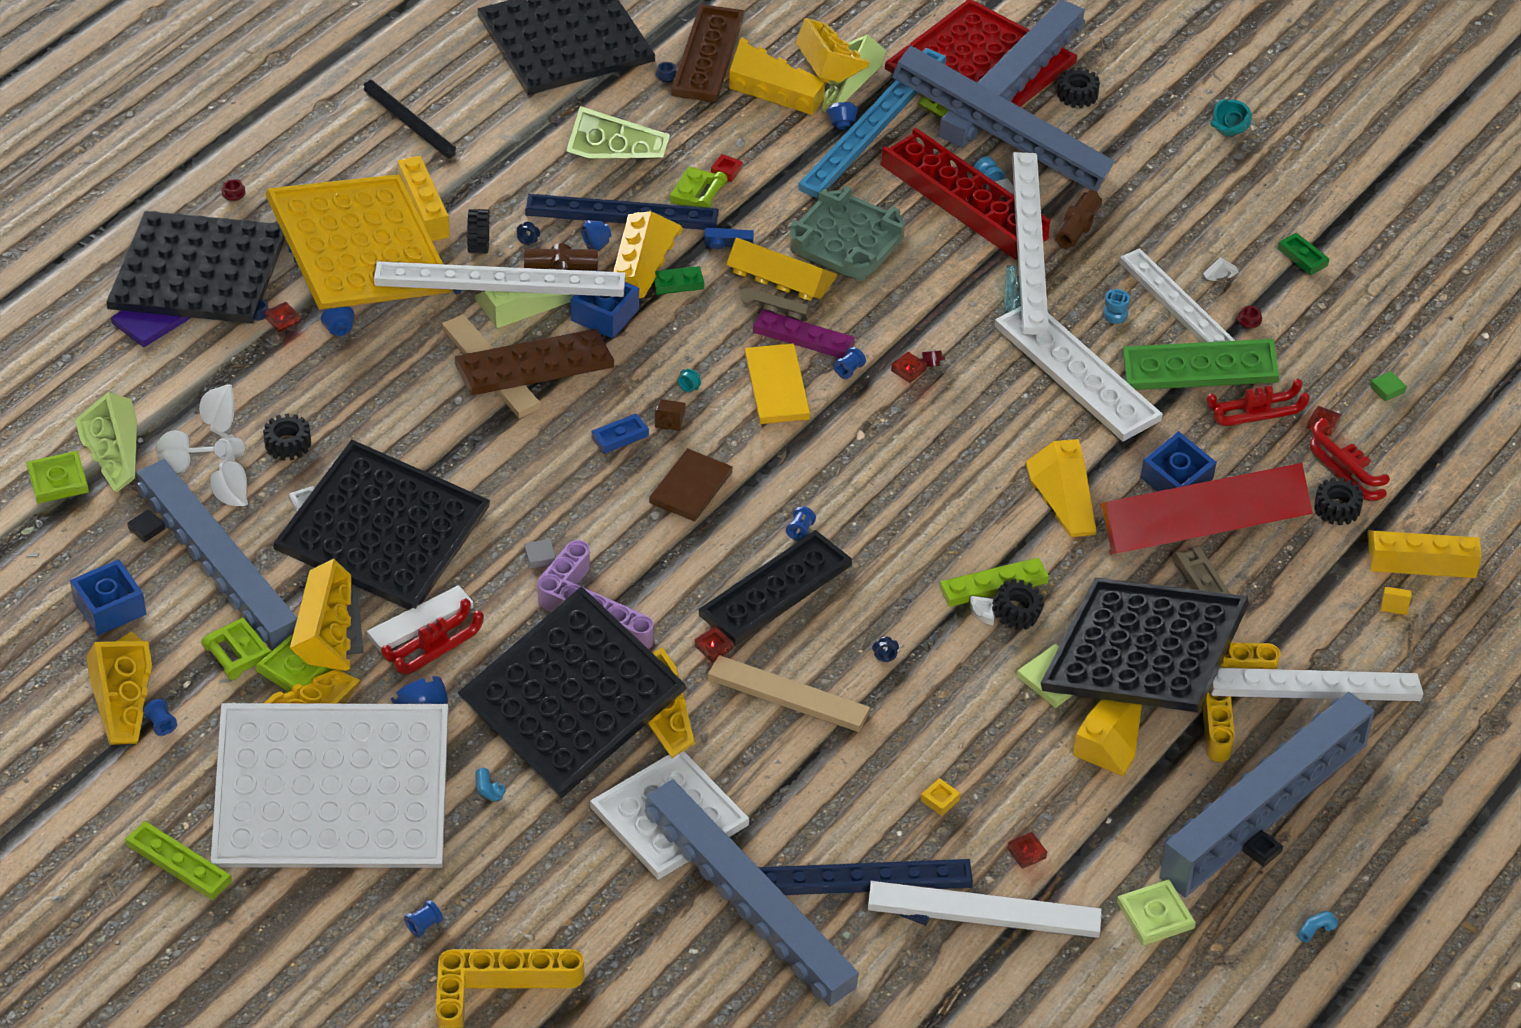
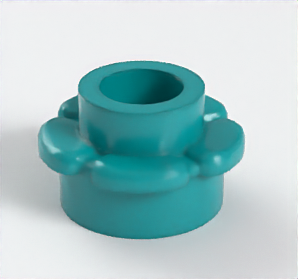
[677,368,701,392]

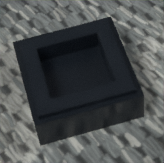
[127,509,165,543]
[1242,830,1283,867]

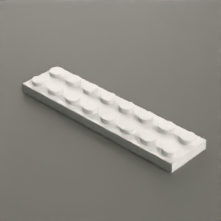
[994,306,1162,441]

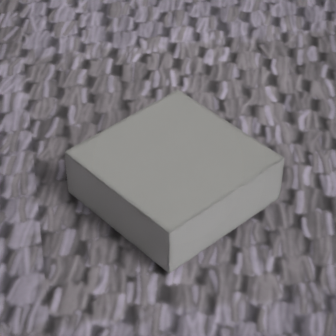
[524,539,556,569]

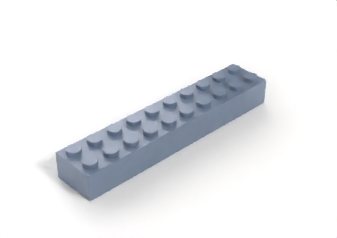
[1159,692,1375,898]

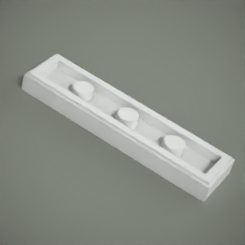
[367,585,473,653]

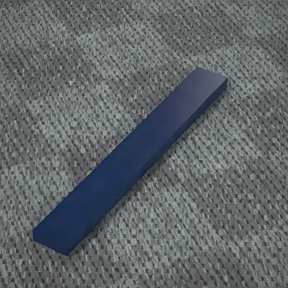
[525,194,719,230]
[758,859,973,895]

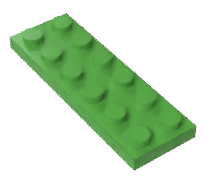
[1123,339,1279,390]

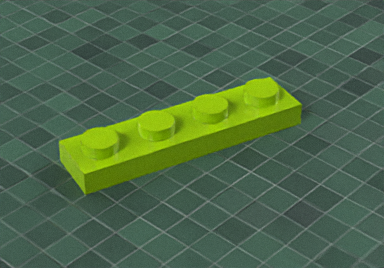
[940,557,1049,607]
[125,821,232,901]

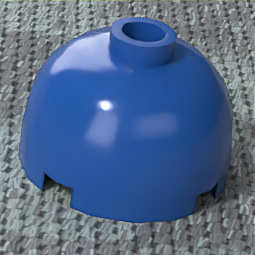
[391,676,448,704]

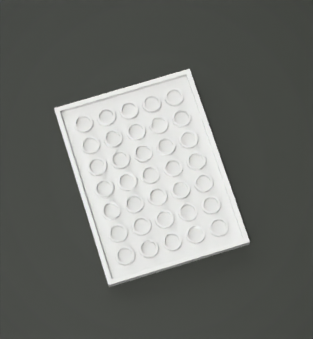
[211,703,448,868]

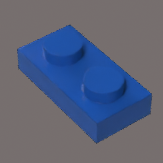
[705,228,754,249]
[592,413,649,454]

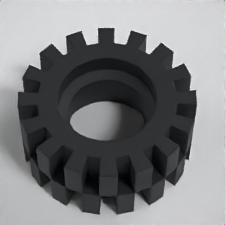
[1057,67,1100,108]
[467,209,490,253]
[263,413,311,461]
[1314,477,1364,525]
[992,579,1044,630]

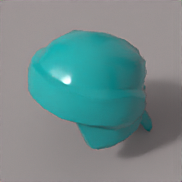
[1211,99,1252,137]

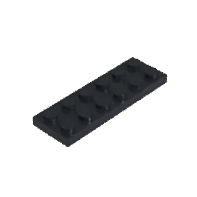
[699,530,852,646]

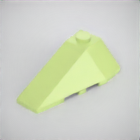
[822,34,887,113]
[566,106,670,159]
[475,291,574,328]
[75,392,137,492]

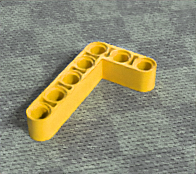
[1202,642,1281,762]
[436,949,585,1028]

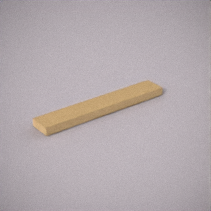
[442,314,541,418]
[708,655,870,732]

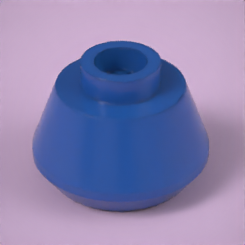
[826,102,858,130]
[581,220,612,252]
[321,306,355,336]

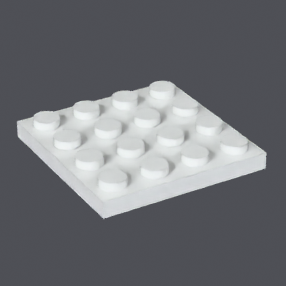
[590,751,749,880]

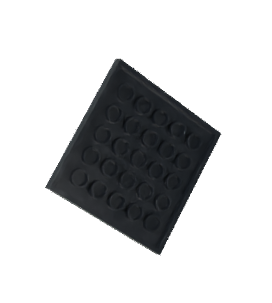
[477,0,655,95]
[106,211,285,324]
[274,439,490,610]
[1041,577,1249,713]
[458,586,687,799]

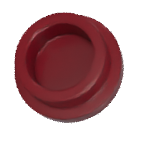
[221,179,246,201]
[1237,306,1262,328]
[920,350,945,367]

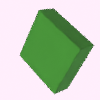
[1370,371,1407,401]

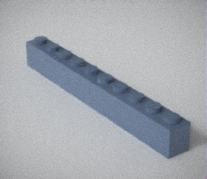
[939,0,1085,148]
[892,45,1115,192]
[136,459,297,650]
[645,779,859,1007]

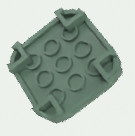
[790,186,905,281]

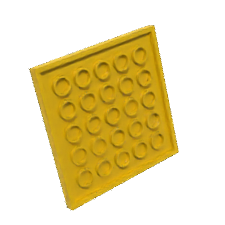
[265,174,453,310]

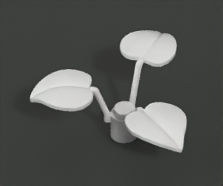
[156,384,248,506]

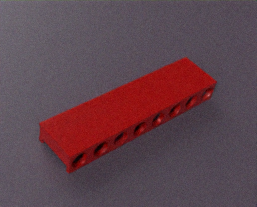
[880,128,1050,260]
[1099,463,1313,555]

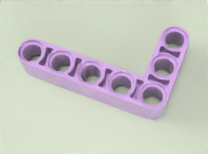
[537,540,654,649]

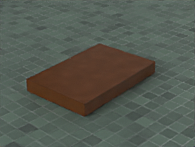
[649,448,733,522]

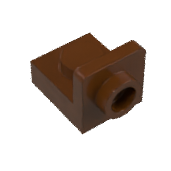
[655,399,686,431]

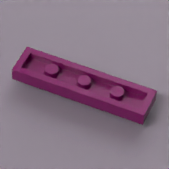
[753,310,855,359]

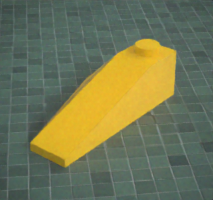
[1026,439,1097,537]
[86,641,152,745]
[646,647,695,758]
[264,669,360,704]
[1073,699,1142,777]

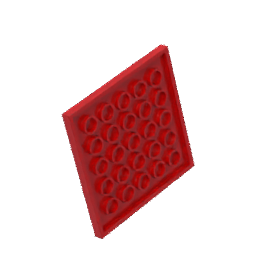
[885,0,1077,107]

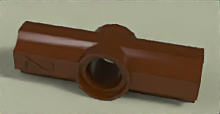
[1055,190,1102,250]
[524,243,598,271]

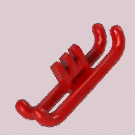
[1207,379,1310,426]
[1309,418,1390,501]
[381,598,484,675]

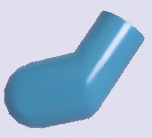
[476,768,506,802]
[1297,911,1338,943]

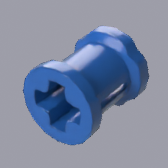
[833,347,866,379]
[786,506,816,541]
[144,699,178,736]
[404,900,443,938]

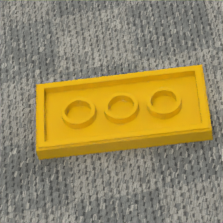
[745,343,810,424]

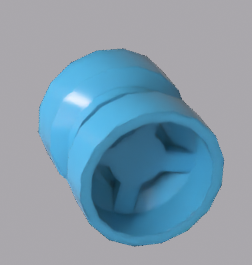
[974,156,1005,187]
[1103,289,1130,324]

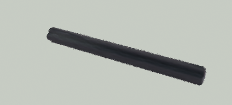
[363,80,457,158]

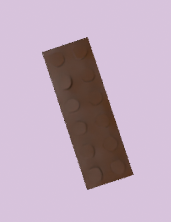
[671,4,744,102]
[455,329,614,396]

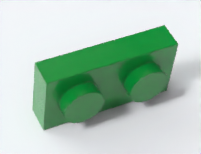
[1277,232,1329,276]
[653,266,704,295]

